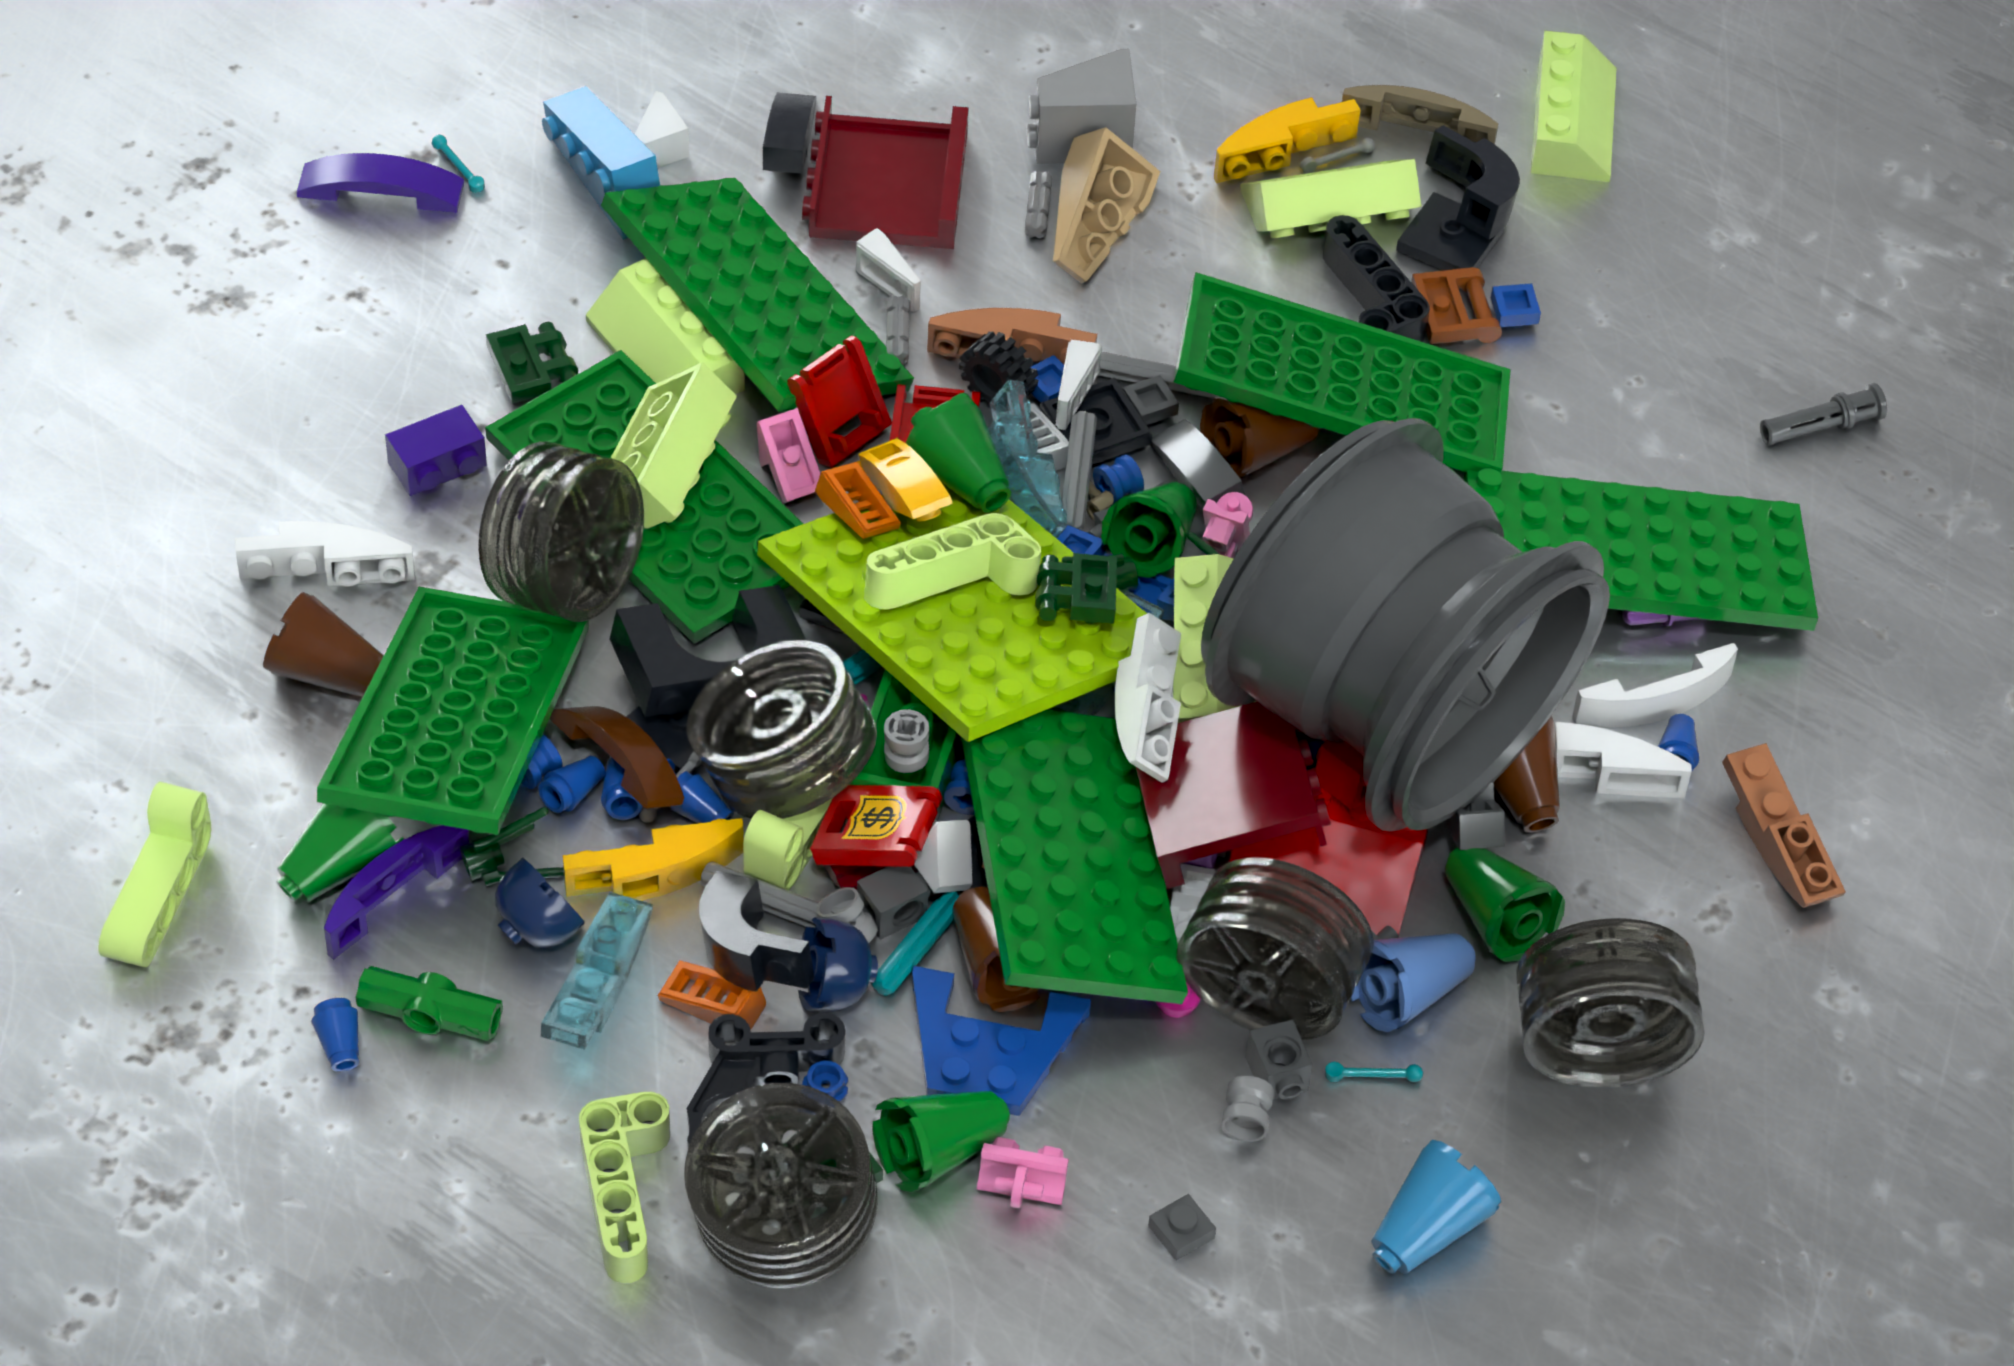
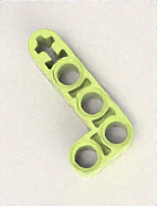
[864,513,1041,609]
[743,741,855,891]
[98,781,211,967]
[579,1092,670,1283]

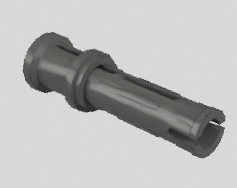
[1760,383,1887,446]

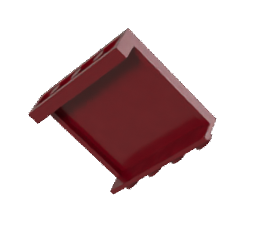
[802,96,969,249]
[1136,702,1331,889]

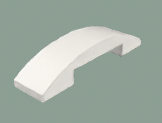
[1572,643,1738,728]

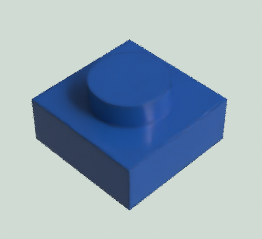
[1490,283,1541,327]
[1031,355,1064,402]

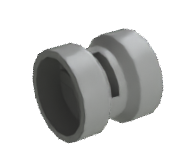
[884,709,929,773]
[817,887,878,943]
[1221,1076,1274,1142]

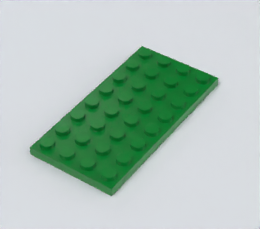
[601,178,914,412]
[1173,272,1511,473]
[485,350,804,644]
[1463,468,1818,631]
[317,586,589,835]
[961,710,1188,1004]

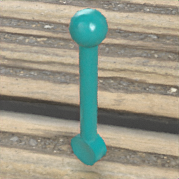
[431,134,485,193]
[1325,1061,1424,1083]

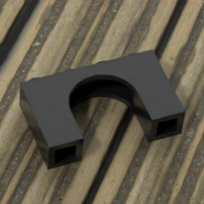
[609,585,817,717]

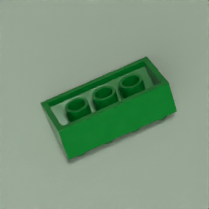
[848,669,963,821]

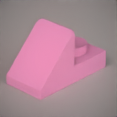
[756,408,820,503]

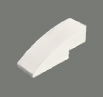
[1555,722,1692,798]

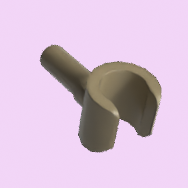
[1086,480,1114,522]

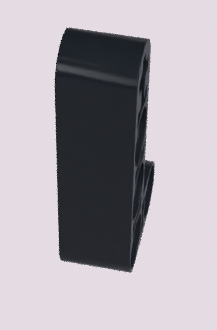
[1323,215,1430,342]

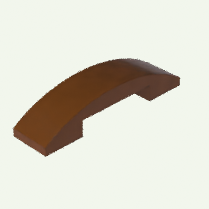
[550,706,684,809]

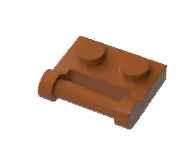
[1411,267,1502,344]

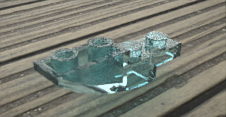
[988,380,1067,538]
[540,892,653,1050]

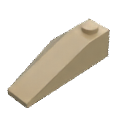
[1053,127,1161,283]

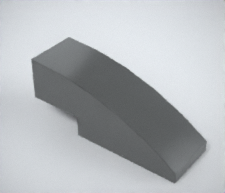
[1151,419,1245,510]
[1445,782,1505,850]

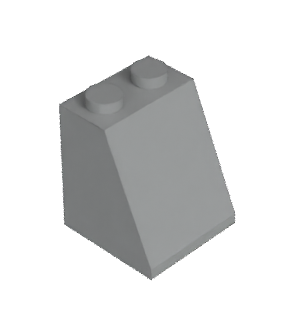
[1027,49,1136,164]

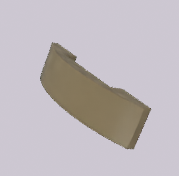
[1342,85,1499,144]

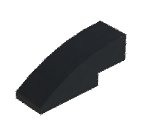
[763,92,816,174]

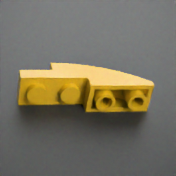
[1214,97,1360,183]
[857,438,953,521]
[562,818,744,906]

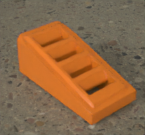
[815,461,901,539]
[657,960,766,1031]

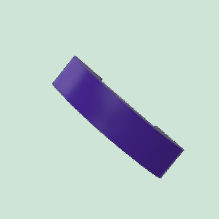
[297,153,464,213]
[324,825,469,960]

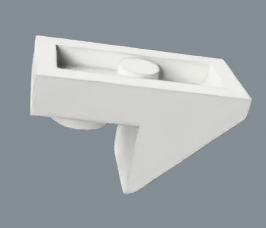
[914,820,972,893]

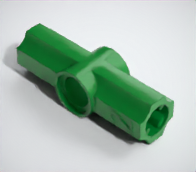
[355,966,503,1041]

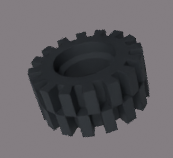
[959,331,1039,413]

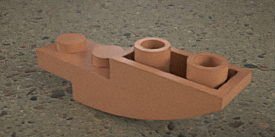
[927,308,1097,364]
[1722,743,1846,908]

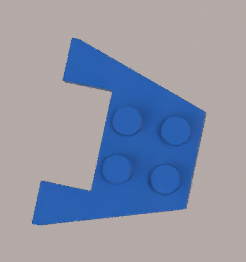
[912,966,1091,1116]

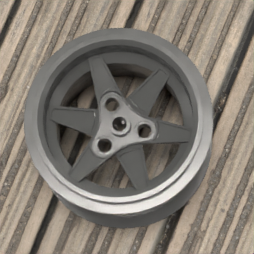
[1201,418,1610,831]

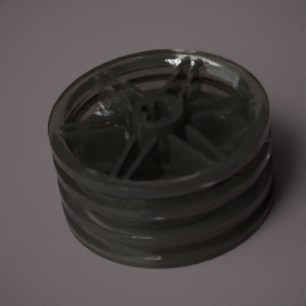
[478,441,644,622]
[686,640,877,819]
[1177,857,1374,1040]
[1516,918,1705,1087]
[684,1083,878,1288]

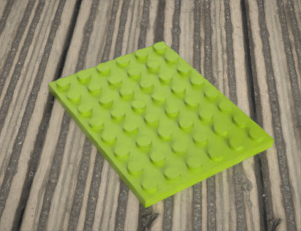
[757,483,1147,742]

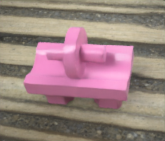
[1202,492,1253,558]
[977,1137,1069,1209]

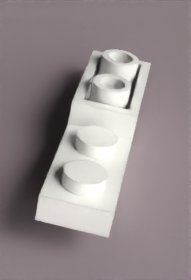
[235,521,415,586]
[1115,613,1181,782]

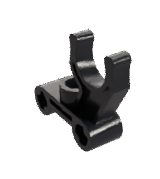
[686,1012,846,1156]

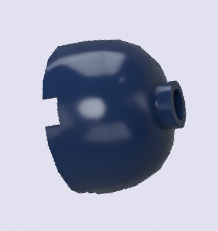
[495,857,585,948]
[798,917,878,1012]

